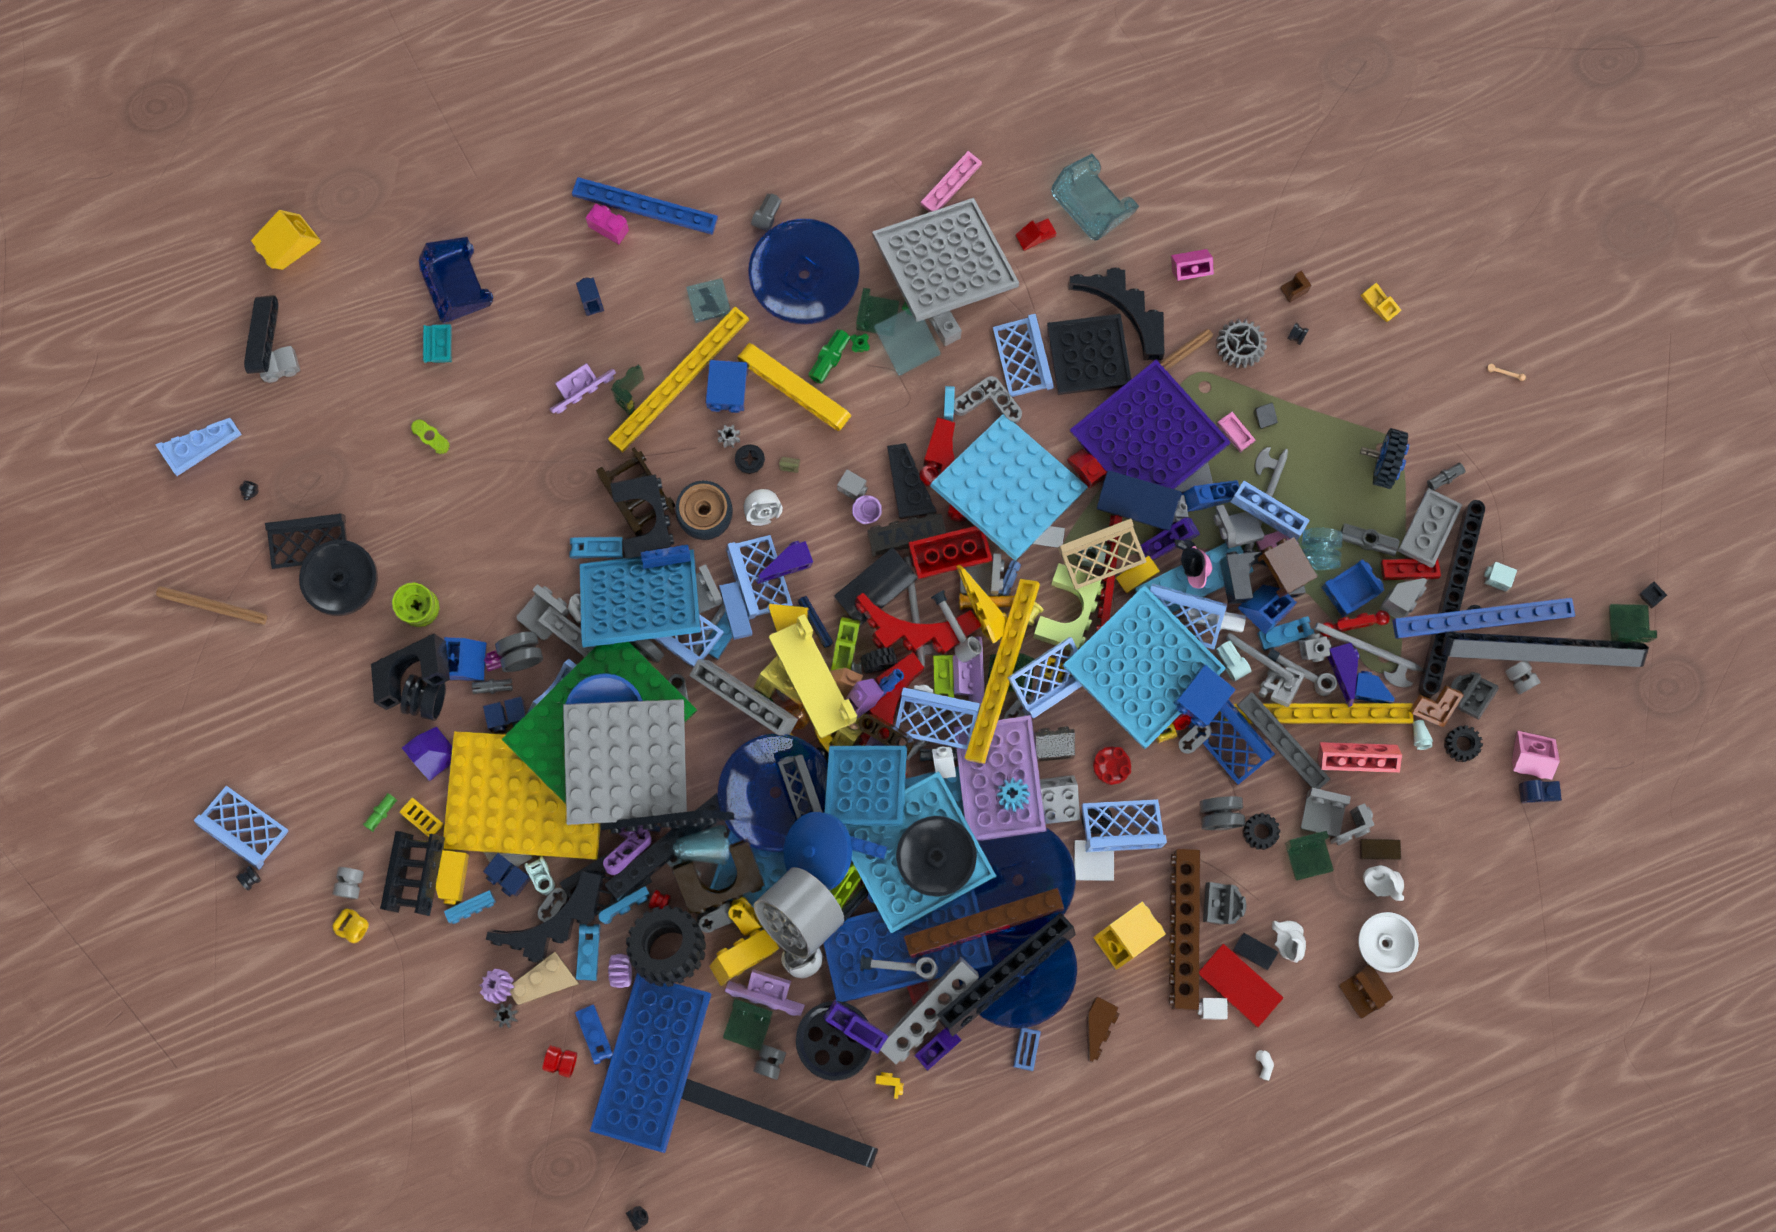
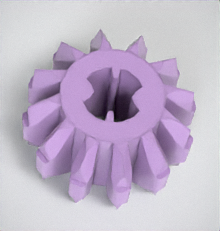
[608,954,632,988]
[479,969,514,1004]

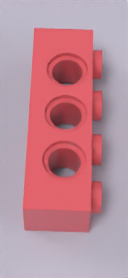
[1318,742,1402,773]

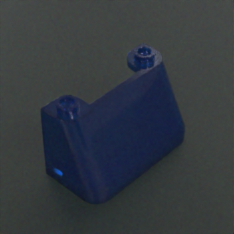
[419,237,493,323]

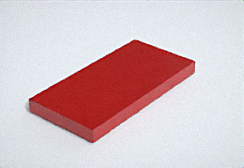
[1199,944,1284,1028]

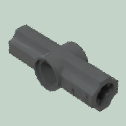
[1339,523,1399,556]

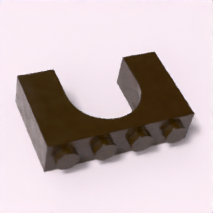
[673,838,765,914]

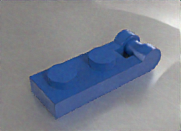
[575,1004,613,1065]

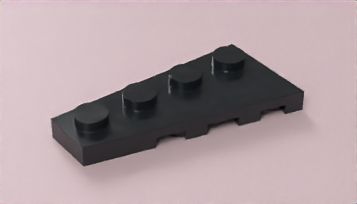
[887,443,937,520]

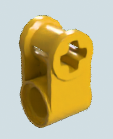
[728,897,762,936]

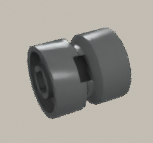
[753,1044,786,1080]

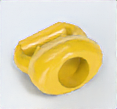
[332,909,369,943]

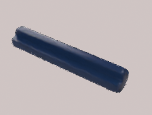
[798,596,833,648]

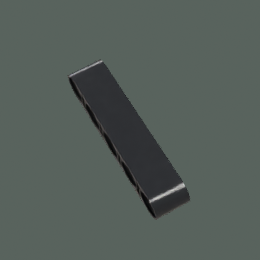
[244,295,279,374]

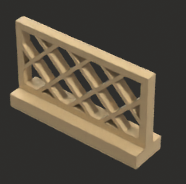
[1058,519,1147,590]

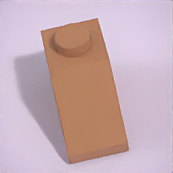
[830,668,863,700]

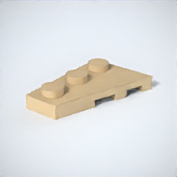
[510,952,579,1005]

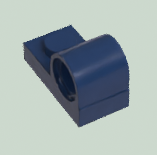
[1519,780,1562,803]

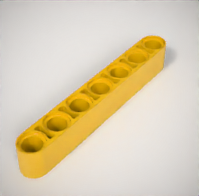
[737,343,851,431]

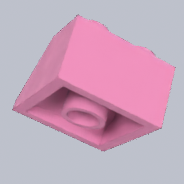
[1512,731,1560,780]

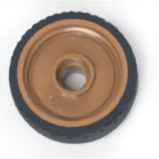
[675,480,733,540]

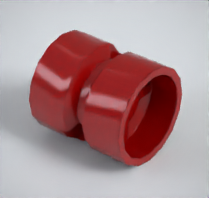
[542,1045,578,1078]

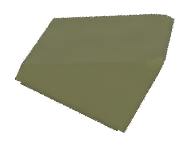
[779,457,800,473]

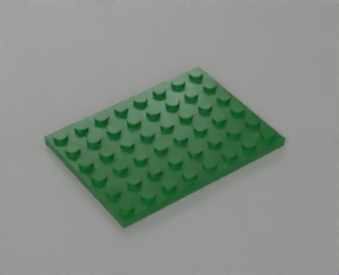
[502,642,698,804]

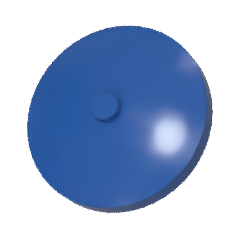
[565,673,642,704]
[783,812,852,890]

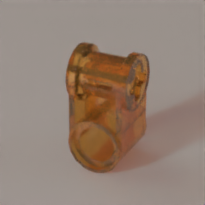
[784,704,811,731]

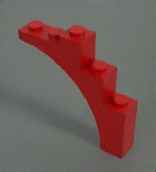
[924,417,967,522]
[855,593,982,655]
[859,652,924,778]

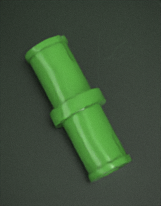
[363,793,398,832]

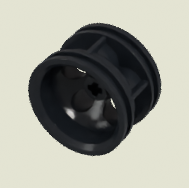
[796,1001,872,1081]

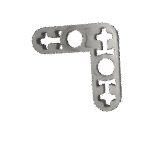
[954,376,1022,424]

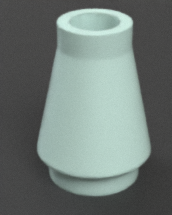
[1412,720,1433,750]

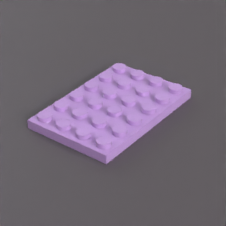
[954,715,1046,841]

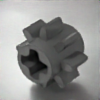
[493,1004,518,1028]

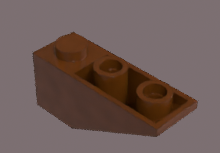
[1087,997,1120,1063]

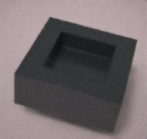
[1638,581,1667,609]

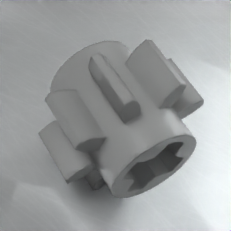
[718,425,740,448]

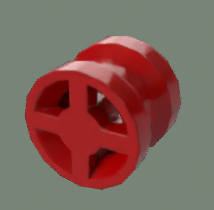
[648,890,671,909]

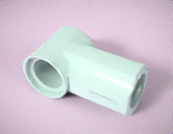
[1216,641,1251,682]

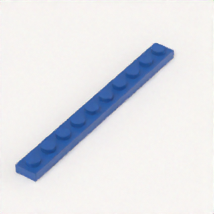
[1392,598,1575,639]

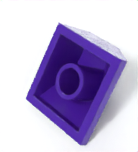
[402,727,452,781]

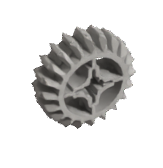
[1216,318,1267,368]

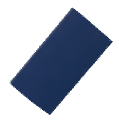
[1097,470,1182,531]

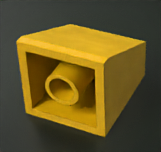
[251,210,321,270]
[1093,901,1166,970]

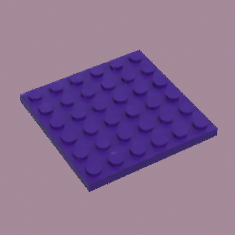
[1070,360,1231,490]

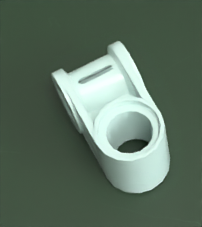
[524,856,555,896]

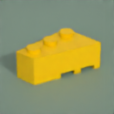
[709,929,779,986]

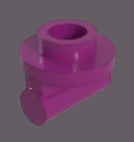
[484,650,503,672]

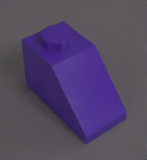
[914,1029,962,1071]

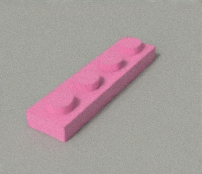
[920,151,982,212]

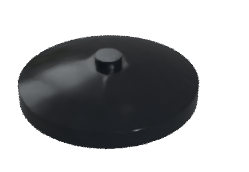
[299,540,378,616]
[896,816,977,897]

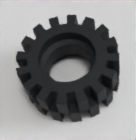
[860,647,898,673]
[1444,725,1483,762]
[1243,813,1281,850]

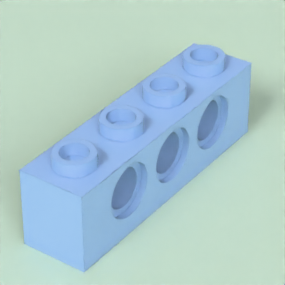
[1231,481,1310,541]

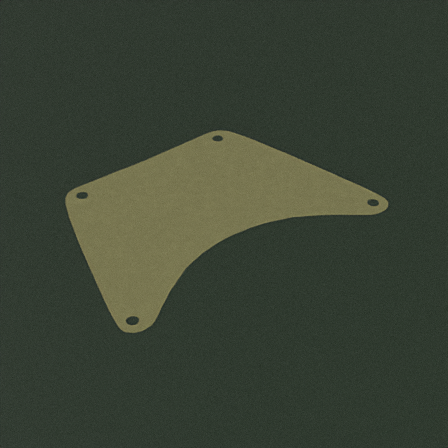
[1063,372,1406,673]

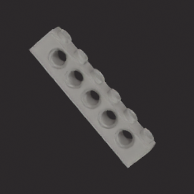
[689,659,798,736]
[880,957,979,1064]

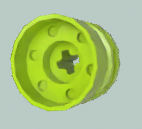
[392,582,440,627]

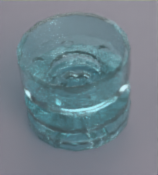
[1302,528,1343,570]

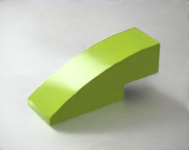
[831,617,861,671]

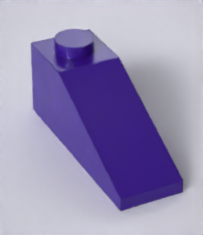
[1140,518,1200,560]
[756,541,813,584]
[1327,643,1359,707]

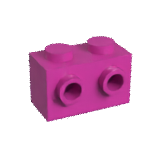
[586,204,629,245]
[1171,249,1214,281]

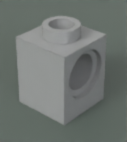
[837,470,868,501]

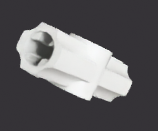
[1185,607,1246,633]

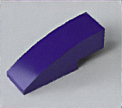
[824,1000,889,1054]

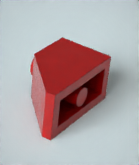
[1067,449,1107,489]

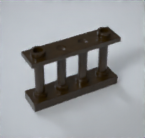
[596,447,676,536]

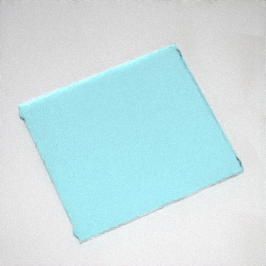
[874,308,941,376]

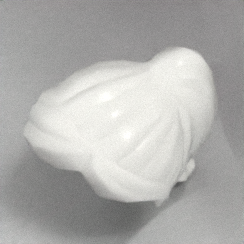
[1363,865,1404,901]
[1272,920,1306,963]

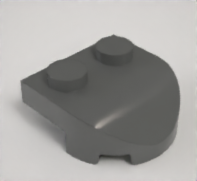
[1451,672,1499,720]
[1203,882,1246,925]

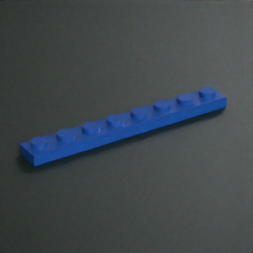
[572,177,718,235]

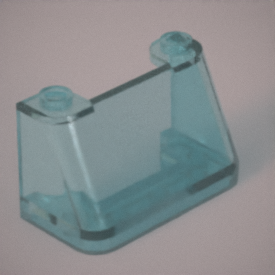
[1051,154,1139,241]

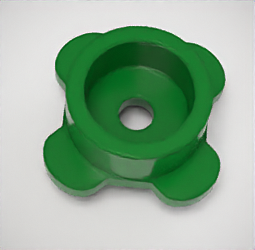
[851,333,870,352]

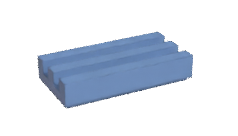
[1013,1027,1041,1071]

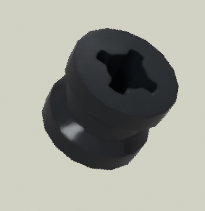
[1287,323,1309,345]
[236,866,261,891]

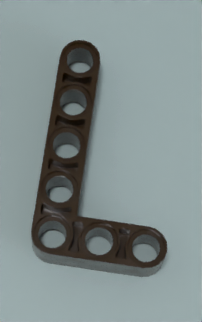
[858,714,914,757]

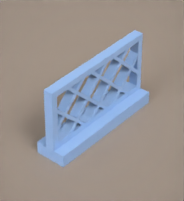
[993,314,1054,397]
[726,535,793,620]
[1150,583,1227,649]
[654,614,724,668]
[1007,637,1082,718]
[895,687,980,750]
[194,786,289,870]
[1081,800,1167,852]

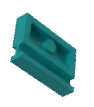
[423,324,452,363]

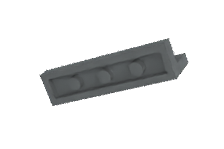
[777,754,822,820]

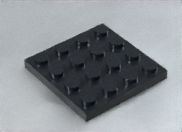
[1047,314,1132,395]

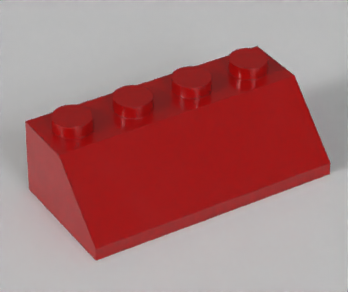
[908,526,993,579]

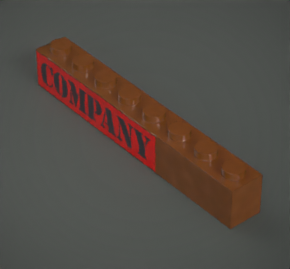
[904,888,1064,958]

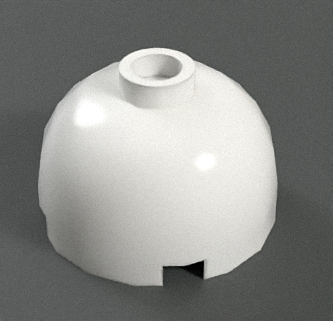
[744,489,783,526]
[781,948,822,979]

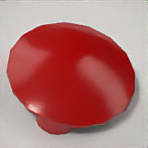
[1093,746,1131,785]

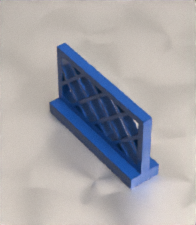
[1189,699,1275,785]

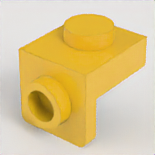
[875,1072,904,1099]

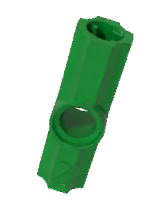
[808,329,851,384]

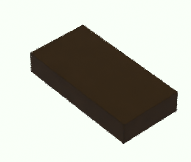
[1360,839,1401,860]

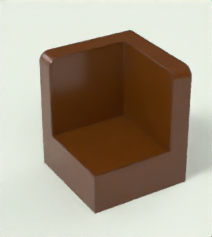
[1280,270,1312,303]

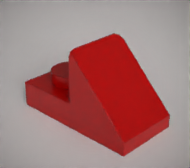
[1015,218,1057,251]

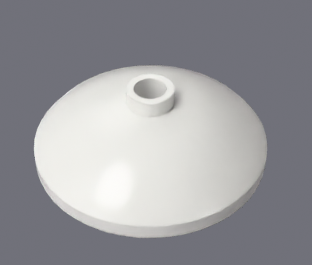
[1358,912,1419,973]

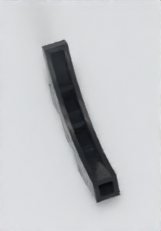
[1068,267,1165,360]
[486,869,605,962]

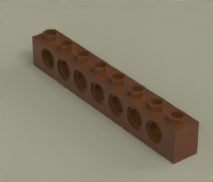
[1169,849,1200,1011]

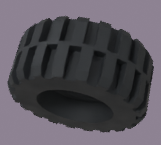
[626,906,706,987]

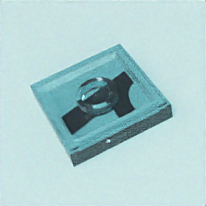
[686,278,731,323]

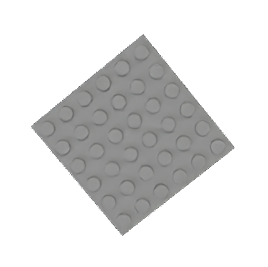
[872,198,1019,322]
[563,699,687,825]

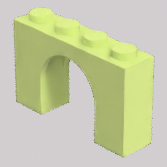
[1033,563,1104,651]

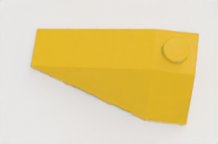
[956,565,1008,643]

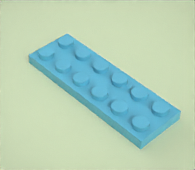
[1134,543,1254,613]

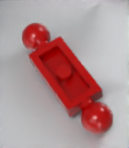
[1319,610,1390,638]

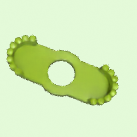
[411,419,450,454]

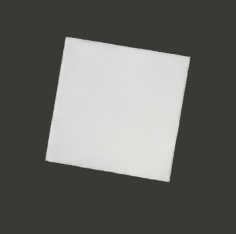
[1074,840,1114,881]

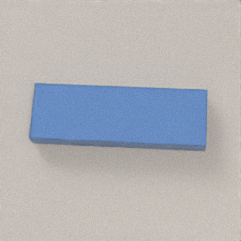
[719,582,753,640]

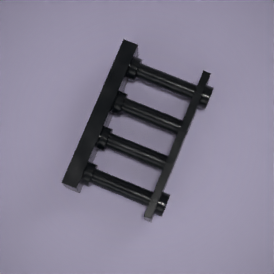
[380,831,445,916]

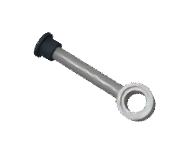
[931,590,982,662]
[1267,647,1337,696]
[860,955,938,980]

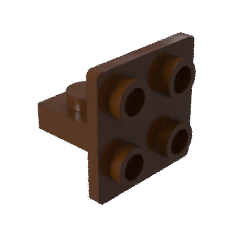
[1339,965,1393,1019]

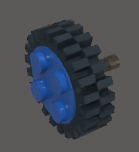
[1360,428,1410,489]

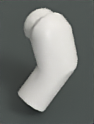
[568,594,581,623]
[1255,1050,1274,1081]

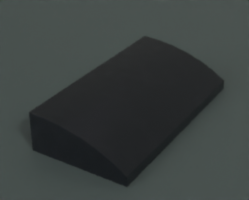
[834,547,918,626]

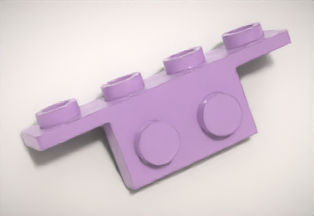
[549,363,616,414]
[953,636,985,710]
[725,969,805,1016]

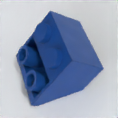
[1238,584,1297,634]
[444,637,487,681]

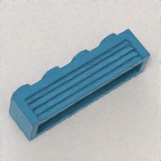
[444,890,496,924]

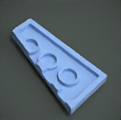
[155,418,242,476]

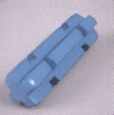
[998,560,1021,596]

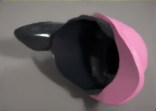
[1174,539,1212,589]

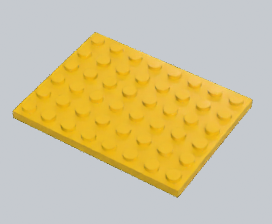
[443,731,601,860]

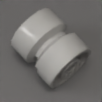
[1505,661,1541,695]
[332,867,364,899]

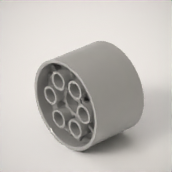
[754,867,844,959]

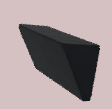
[1232,932,1279,970]

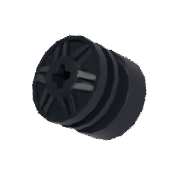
[400,674,446,721]

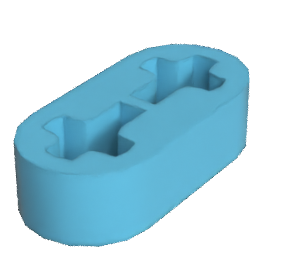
[944,386,955,421]

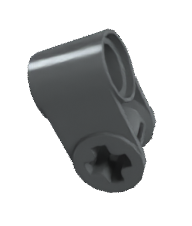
[697,900,734,933]

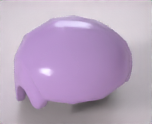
[852,495,882,524]

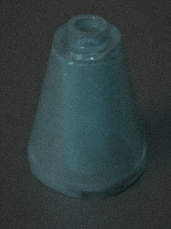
[673,825,729,865]

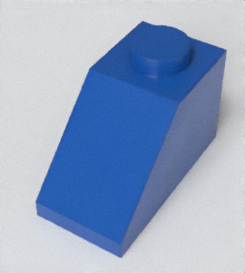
[1355,671,1395,703]

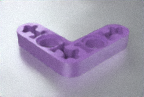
[603,828,652,875]

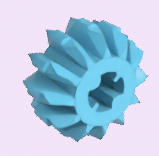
[997,778,1031,812]

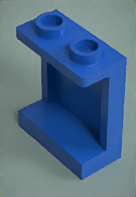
[706,360,748,413]
[1321,559,1384,618]
[1173,665,1236,727]

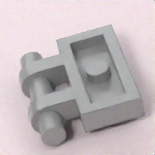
[1258,663,1305,708]

